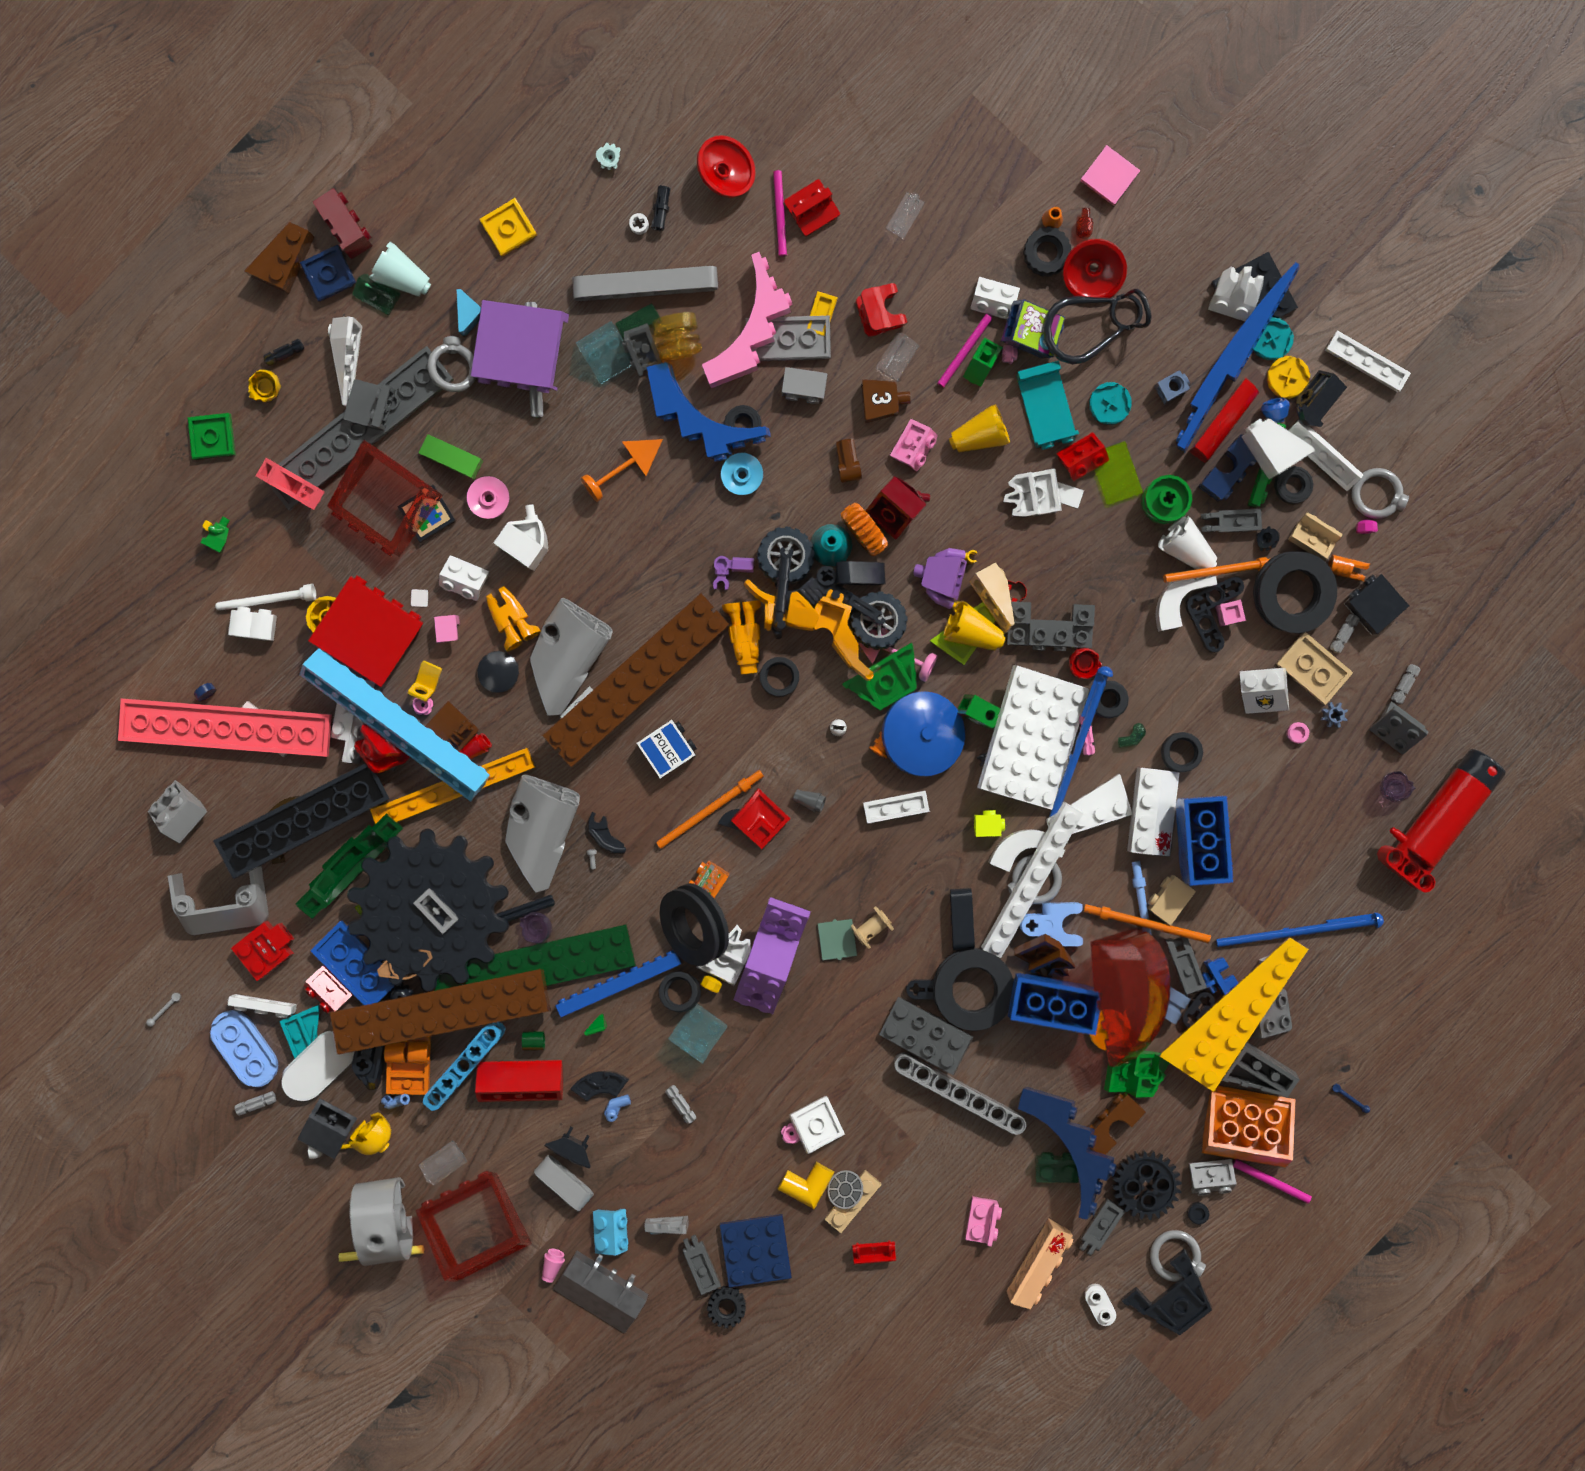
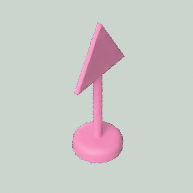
[851,628,938,682]

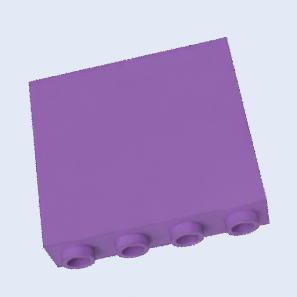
[471,300,569,393]

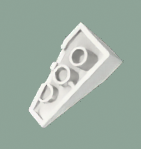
[328,317,362,407]

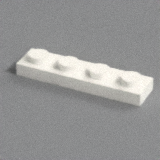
[1325,331,1411,392]
[1288,420,1363,491]

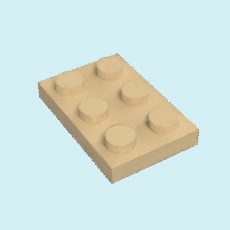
[1276,632,1353,705]

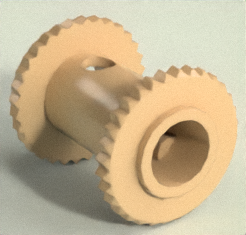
[851,906,894,949]

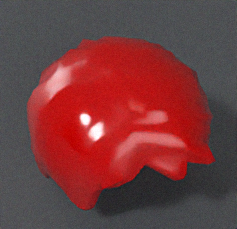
[1068,648,1102,679]

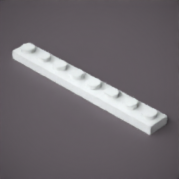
[981,802,1084,958]

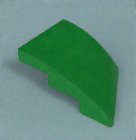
[1104,1049,1170,1098]

